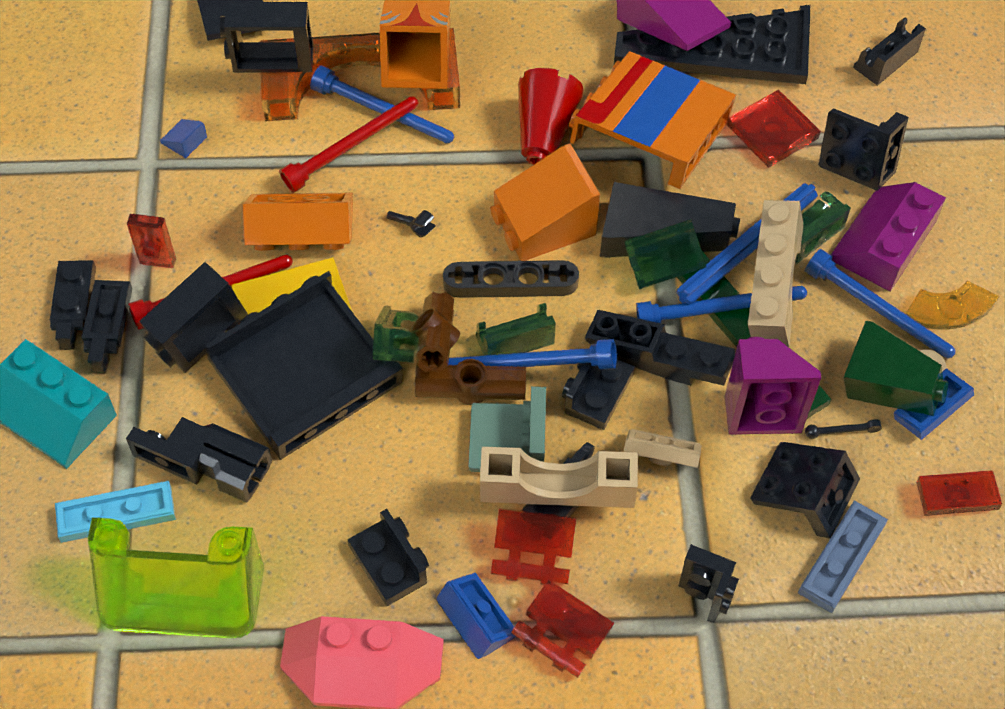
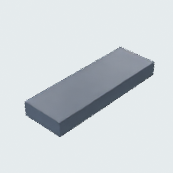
[798,500,888,613]

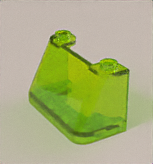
[88,517,264,639]

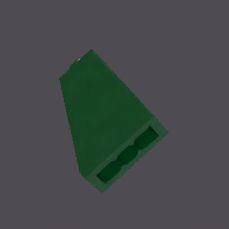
[843,321,948,416]

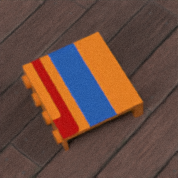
[569,51,736,189]

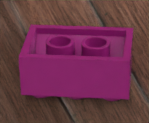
[831,182,946,292]
[724,337,821,435]

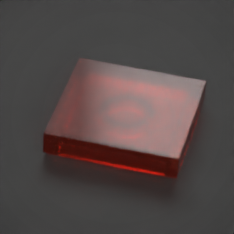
[727,89,821,168]

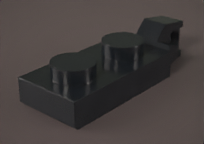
[49,260,96,350]
[82,280,133,373]

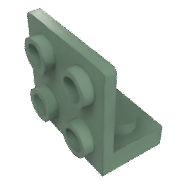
[469,386,546,472]

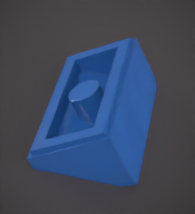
[437,572,519,659]

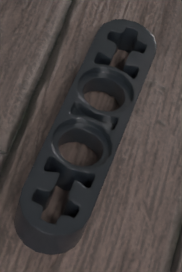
[443,260,579,298]

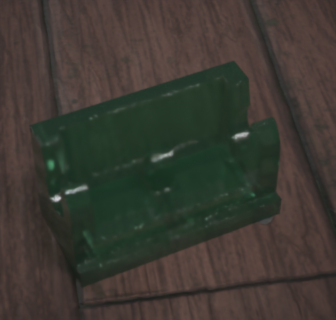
[795,191,851,264]
[624,219,707,289]
[476,303,556,355]
[373,306,419,363]

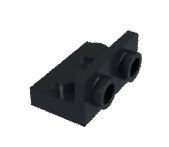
[562,340,635,430]
[347,508,429,606]
[678,544,739,623]

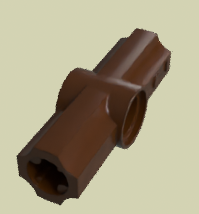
[412,292,460,373]
[415,359,526,405]

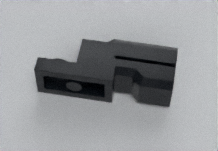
[126,417,272,503]

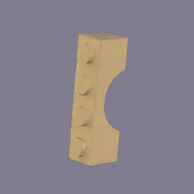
[748,200,804,347]
[480,447,638,508]

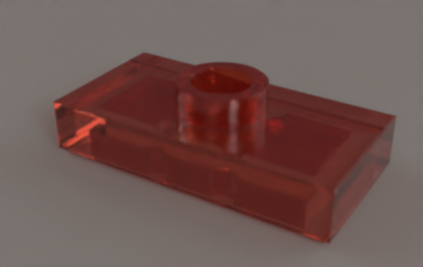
[127,214,176,269]
[916,470,1002,516]

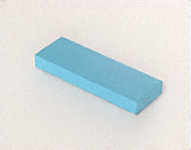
[55,481,176,543]

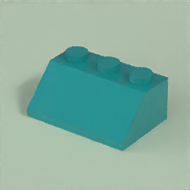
[0,339,117,469]

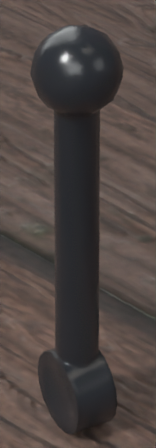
[805,419,882,439]

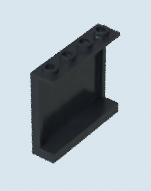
[205,271,403,460]

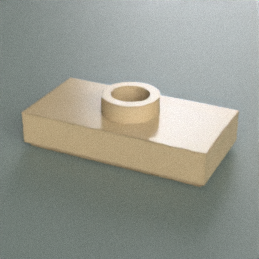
[624,429,702,468]

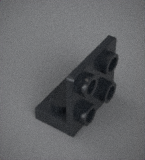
[818,108,909,191]
[750,442,860,538]

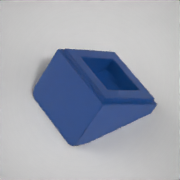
[160,119,207,158]

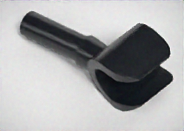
[387,210,436,237]

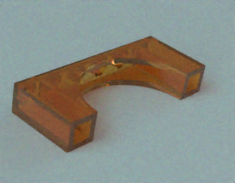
[260,28,460,122]

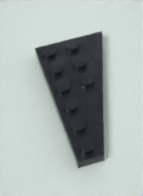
[614,4,811,85]

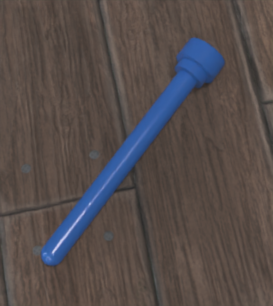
[310,65,454,143]
[805,249,956,359]
[636,286,807,323]
[448,339,617,369]

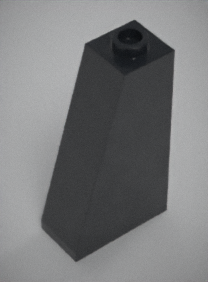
[600,182,740,258]

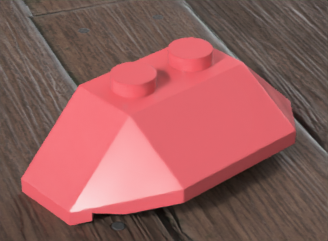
[280,616,444,709]

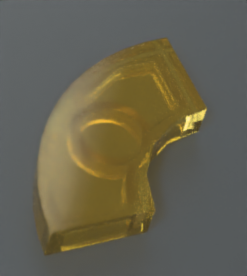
[906,280,1000,330]

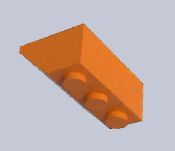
[243,192,353,251]

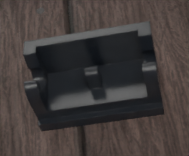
[853,17,926,86]

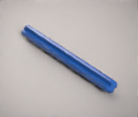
[676,183,818,305]

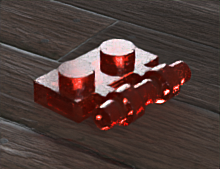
[491,508,576,586]
[511,579,614,678]

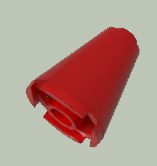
[518,68,584,165]

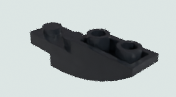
[585,310,735,386]

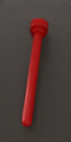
[279,96,419,193]
[128,255,293,330]

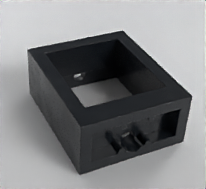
[219,2,314,73]
[139,262,248,373]

